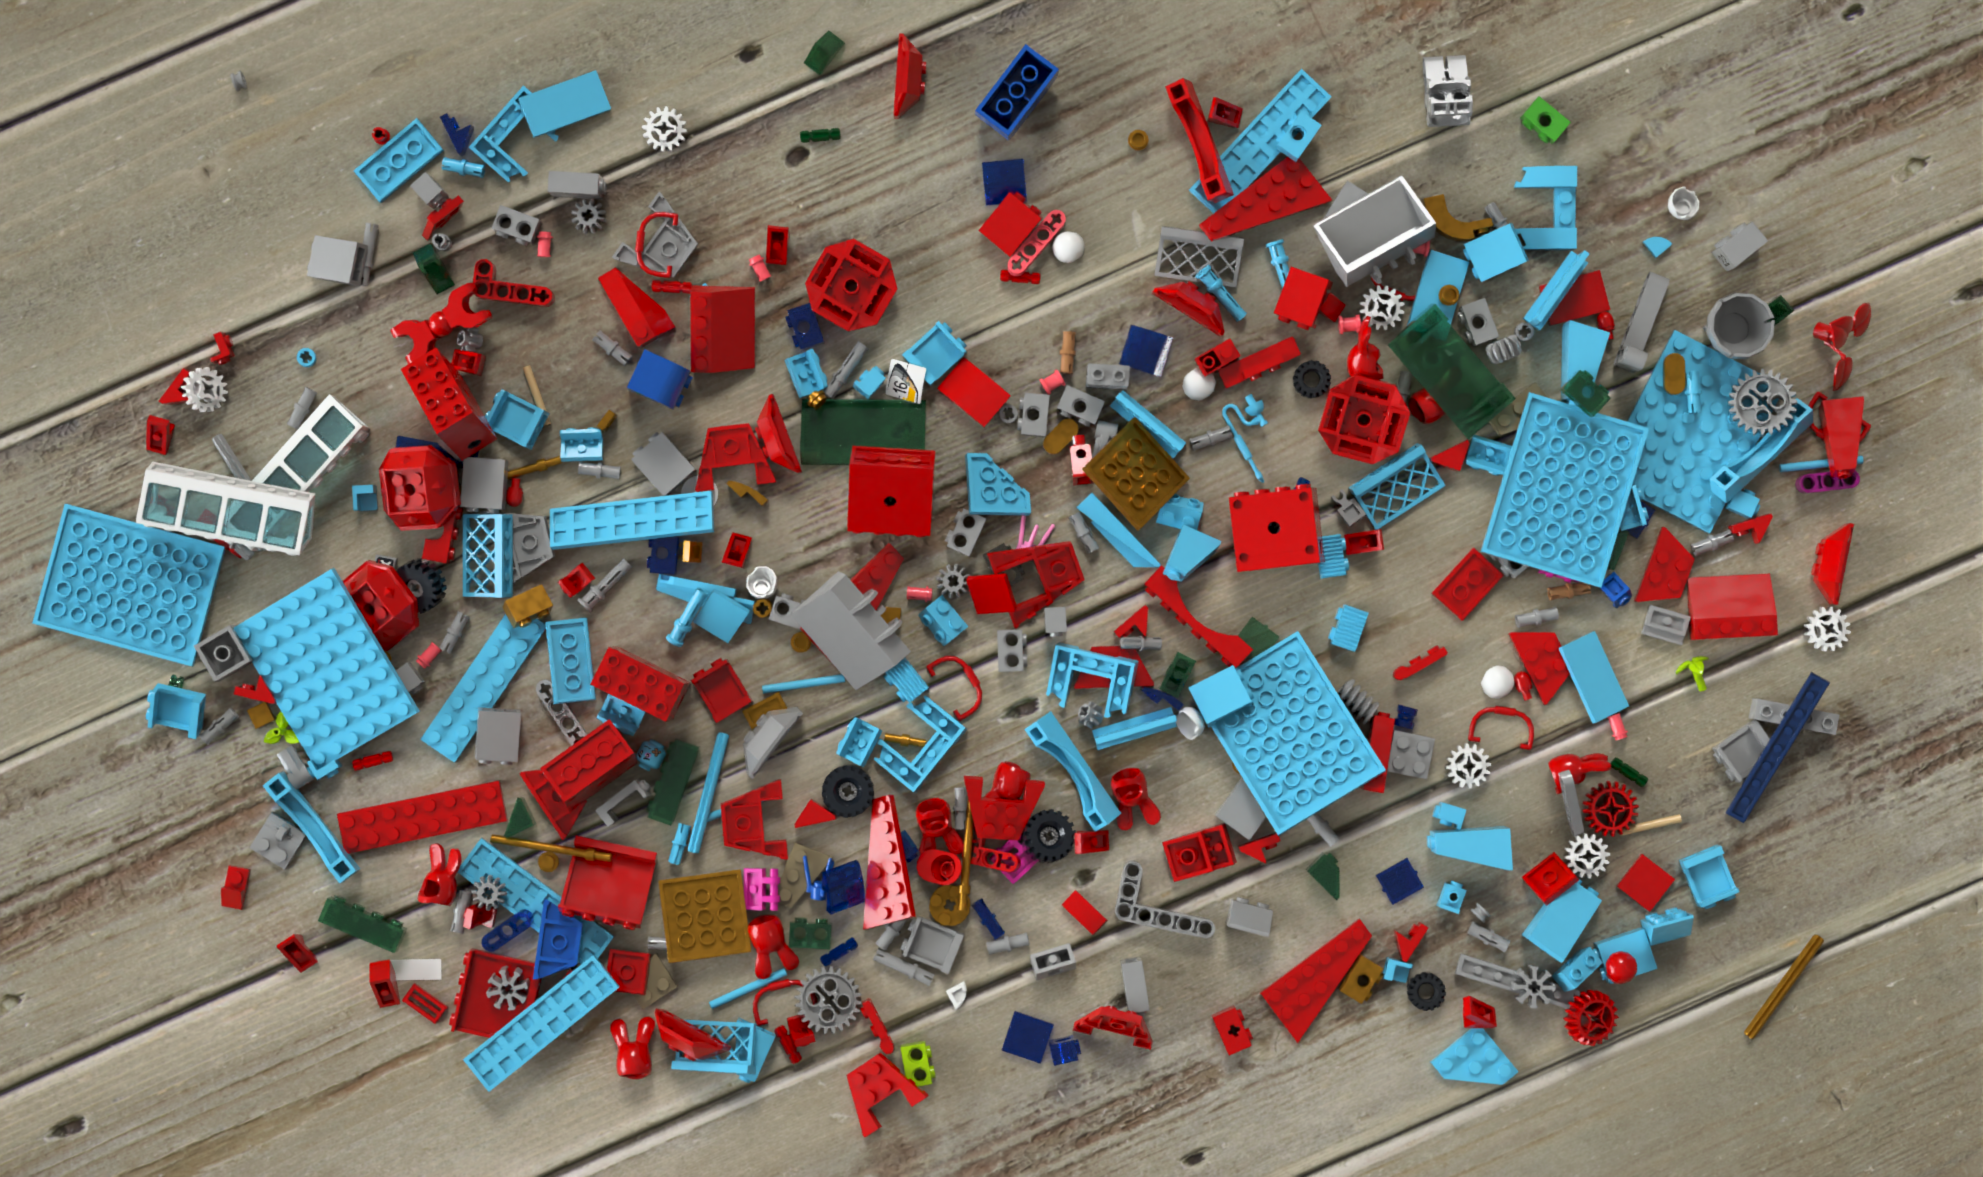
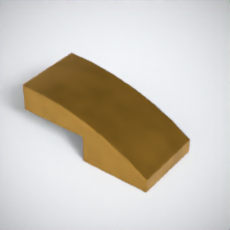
[726,481,769,507]

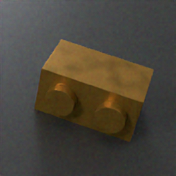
[502,584,553,628]

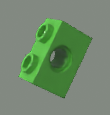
[1520,96,1571,144]

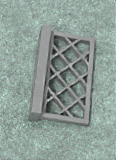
[1154,226,1244,287]

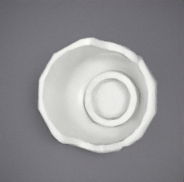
[1668,187,1699,220]
[1052,231,1085,263]
[1182,368,1216,401]
[746,566,778,600]
[1481,665,1514,699]
[1176,707,1205,740]

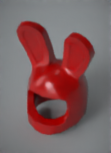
[1347,316,1384,380]
[1408,367,1473,424]
[1548,753,1611,795]
[984,761,1031,800]
[1111,768,1161,831]
[915,798,964,855]
[417,843,462,906]
[748,914,799,979]
[610,1017,655,1080]

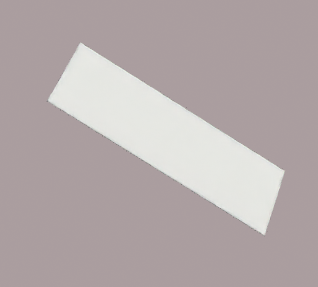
[390,959,442,980]

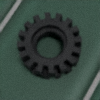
[1293,360,1331,399]
[1407,972,1446,1011]

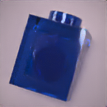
[901,830,919,863]

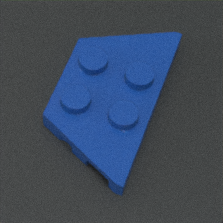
[533,899,583,980]

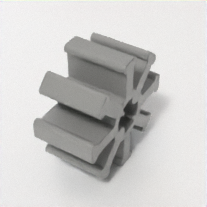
[1510,964,1555,1008]
[486,966,530,1011]

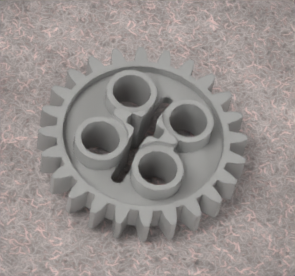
[1728,369,1797,437]
[794,966,862,1034]

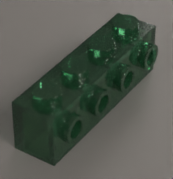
[646,738,700,826]
[318,895,407,953]

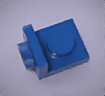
[1600,572,1632,608]

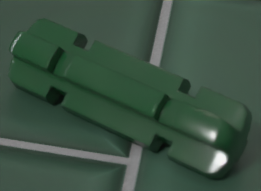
[800,128,841,143]
[1610,757,1648,787]

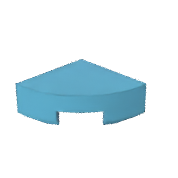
[1642,237,1672,258]

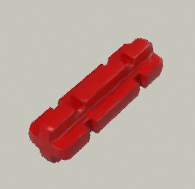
[1000,270,1041,284]
[651,280,692,294]
[352,751,393,771]
[774,1025,802,1064]

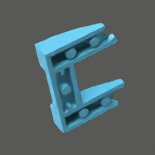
[469,85,559,182]
[1514,166,1577,250]
[1046,642,1139,718]
[874,696,967,793]

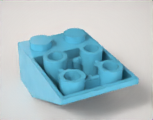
[1640,907,1694,946]

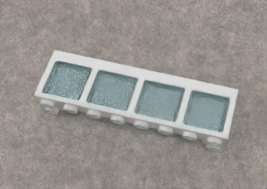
[224,394,370,552]
[136,462,316,556]

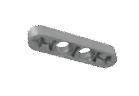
[536,680,587,746]
[1558,770,1584,836]

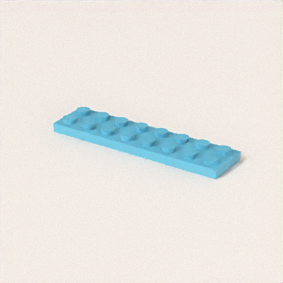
[1189,69,1332,214]
[550,491,714,550]
[420,614,546,763]
[458,838,615,964]
[463,955,620,1092]

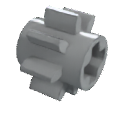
[457,328,483,352]
[1078,701,1103,729]

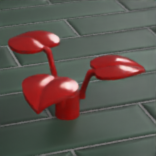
[1813,303,1871,391]

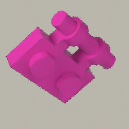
[989,836,1039,884]
[744,868,780,911]

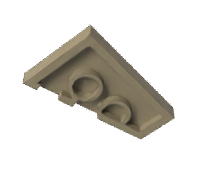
[1487,382,1548,436]
[778,842,833,908]

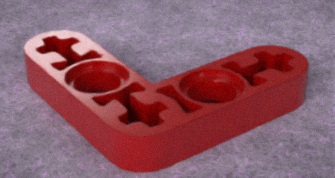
[962,826,1021,872]

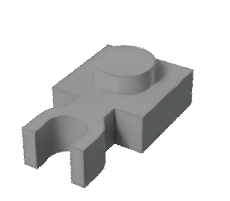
[1331,489,1366,528]

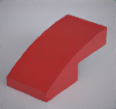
[1062,890,1108,935]

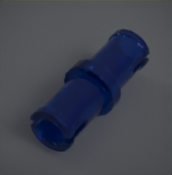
[971,898,1005,940]

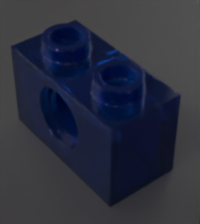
[785,303,825,351]
[647,536,680,575]
[1049,1035,1081,1066]

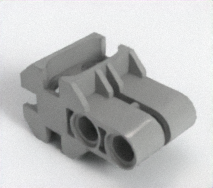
[1423,55,1473,127]

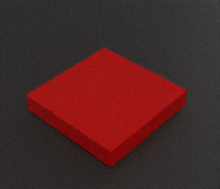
[966,573,1017,614]
[1522,852,1579,906]
[1616,853,1675,912]
[607,949,651,995]

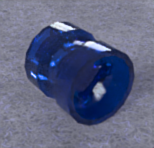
[1394,704,1418,730]

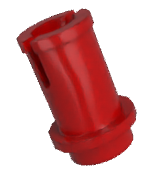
[372,127,390,145]

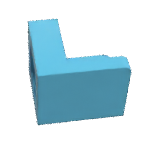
[352,485,378,511]
[1382,957,1413,983]

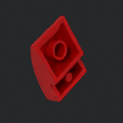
[937,357,1011,428]
[1162,823,1237,882]

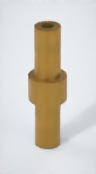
[884,733,926,747]

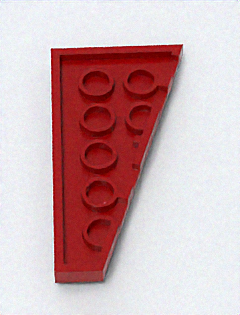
[800,543,904,672]
[1260,919,1372,1043]

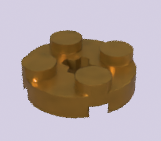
[929,884,971,926]

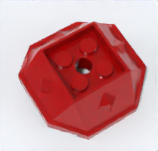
[805,238,898,332]
[1318,374,1410,465]
[379,445,461,531]
[343,560,419,651]

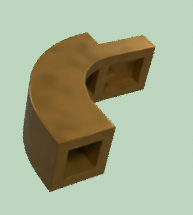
[1421,194,1493,241]

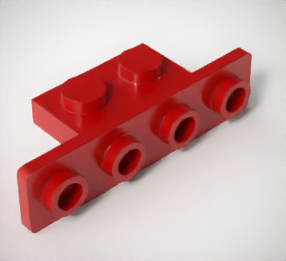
[1218,336,1301,388]

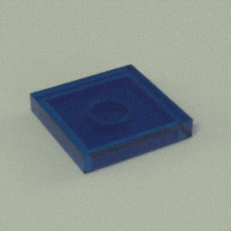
[1001,1011,1054,1064]

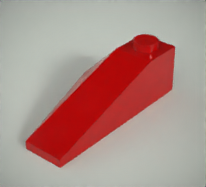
[598,267,676,349]

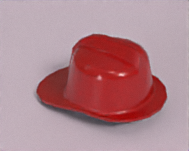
[916,849,962,885]

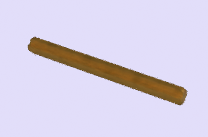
[1744,934,1824,1039]

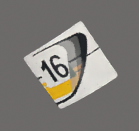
[886,359,926,404]

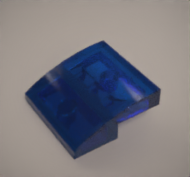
[982,159,1027,206]
[1119,325,1173,377]
[1140,687,1184,711]
[822,860,865,915]

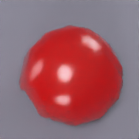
[1605,951,1637,984]

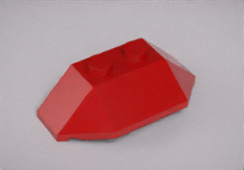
[893,33,927,119]
[1152,281,1225,337]
[755,394,802,474]
[1811,523,1854,605]
[655,1008,731,1061]

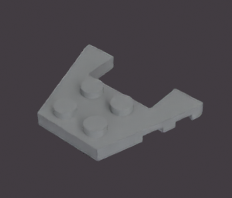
[612,192,698,278]
[481,511,555,584]

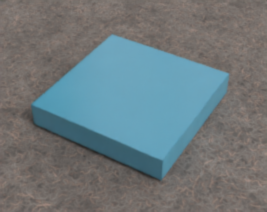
[693,589,750,643]

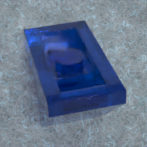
[440,113,474,157]

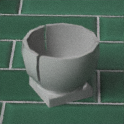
[1703,293,1775,359]

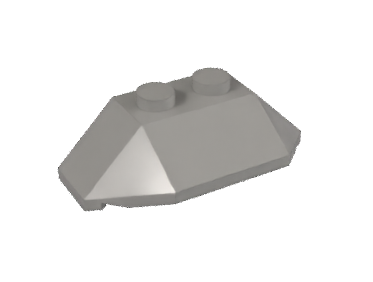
[743,707,803,779]

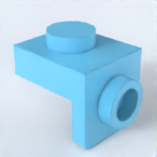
[307,759,342,780]

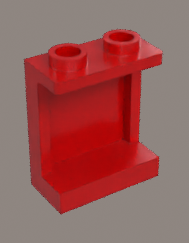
[978,191,1043,257]
[1274,266,1333,330]
[691,658,753,723]

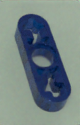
[481,909,534,952]

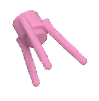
[1016,515,1055,561]

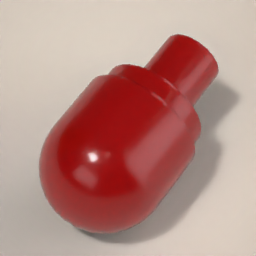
[1597,312,1615,341]
[506,478,523,507]
[1514,671,1532,701]

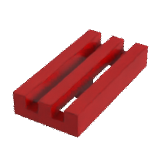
[402,983,448,1024]

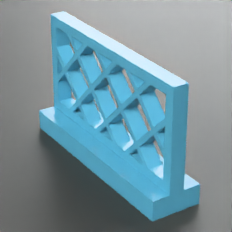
[1523,250,1589,331]
[1110,390,1186,459]
[1348,443,1446,530]
[463,514,513,598]
[1092,707,1177,750]
[671,1020,756,1074]

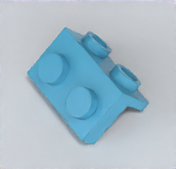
[784,349,828,399]
[560,427,603,462]
[1465,434,1512,476]
[1619,484,1649,531]
[1156,493,1204,530]
[918,595,968,646]
[596,694,646,736]
[836,717,882,767]

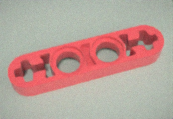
[1007,210,1066,276]

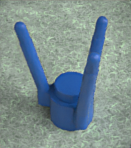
[803,856,834,901]

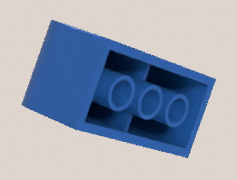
[975,44,1059,140]
[627,349,693,410]

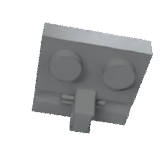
[250,812,306,870]

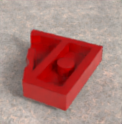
[422,195,464,241]

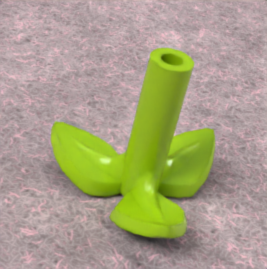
[1675,656,1709,691]
[264,711,299,744]

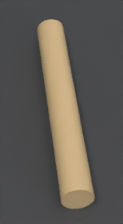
[523,365,551,426]
[1621,814,1682,836]

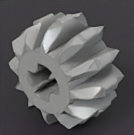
[571,199,606,234]
[1485,335,1522,364]
[936,564,970,599]
[471,875,507,910]

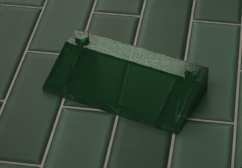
[1388,304,1516,440]
[800,399,926,465]

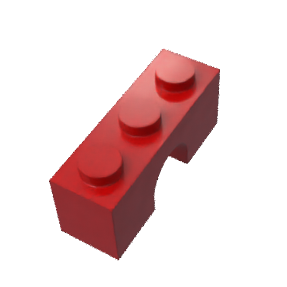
[422,506,463,564]

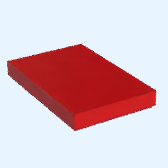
[1539,270,1611,326]
[1431,547,1504,621]

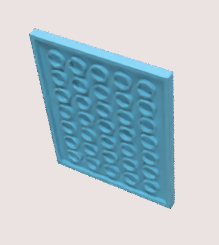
[1627,330,1779,534]
[1480,392,1649,588]
[32,504,226,667]
[234,568,420,769]
[1211,631,1386,836]

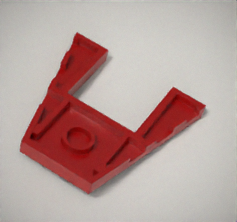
[987,541,1085,629]

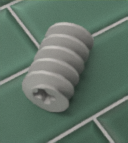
[1337,679,1379,725]

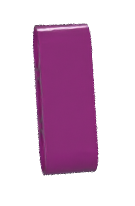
[1795,471,1860,493]

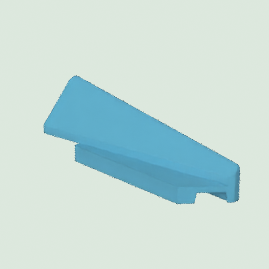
[1076,493,1161,568]
[656,574,756,624]

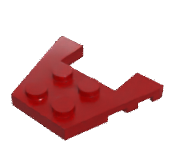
[695,423,776,492]
[964,776,1045,841]
[721,779,788,860]
[1073,1006,1153,1050]
[846,1053,929,1137]

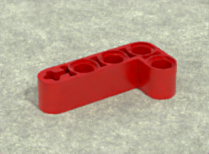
[473,259,555,307]

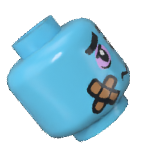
[636,739,666,771]

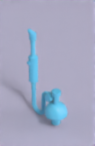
[1222,394,1268,483]

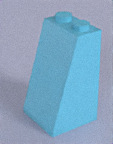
[1561,320,1610,408]
[1427,826,1513,870]
[1522,879,1602,963]

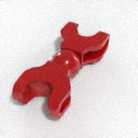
[390,282,493,364]

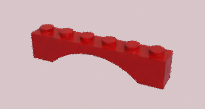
[1165,78,1234,203]
[1144,565,1253,668]

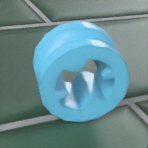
[297,348,316,367]

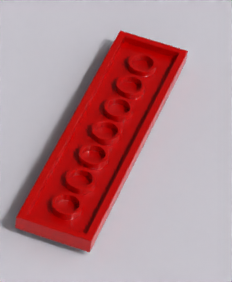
[337,780,508,854]

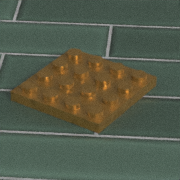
[1082,417,1190,531]
[658,869,751,963]

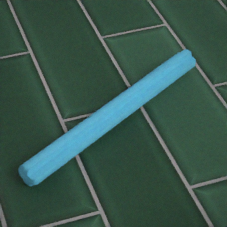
[688,732,729,854]

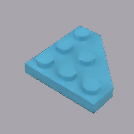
[965,453,1031,516]
[1430,1028,1518,1085]

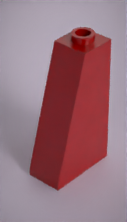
[1818,396,1864,479]
[1359,712,1395,793]

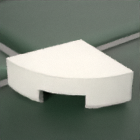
[946,981,967,1009]

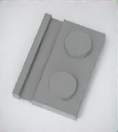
[1641,605,1691,645]

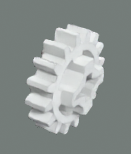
[642,106,688,152]
[1359,285,1405,330]
[181,367,228,412]
[1804,607,1851,651]
[1445,743,1491,788]
[1564,833,1610,879]

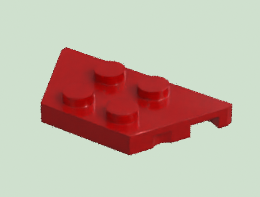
[1634,527,1695,602]
[1508,632,1570,705]
[1074,646,1154,689]
[519,769,587,840]

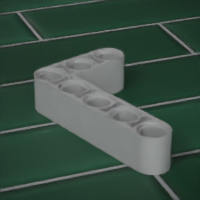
[1613,272,1670,373]
[1115,860,1215,938]

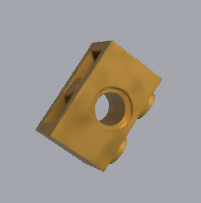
[1339,954,1384,1004]

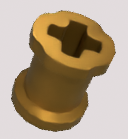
[753,599,773,618]

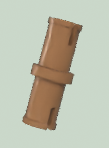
[1060,331,1076,374]
[1547,582,1591,601]

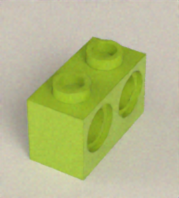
[900,1041,936,1087]

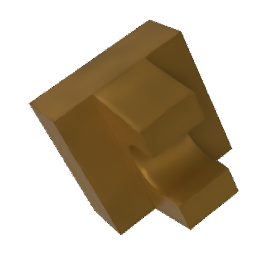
[678,541,703,563]

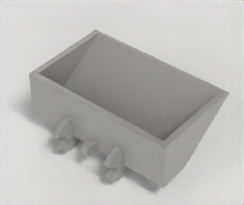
[1313,176,1436,287]
[791,571,911,690]

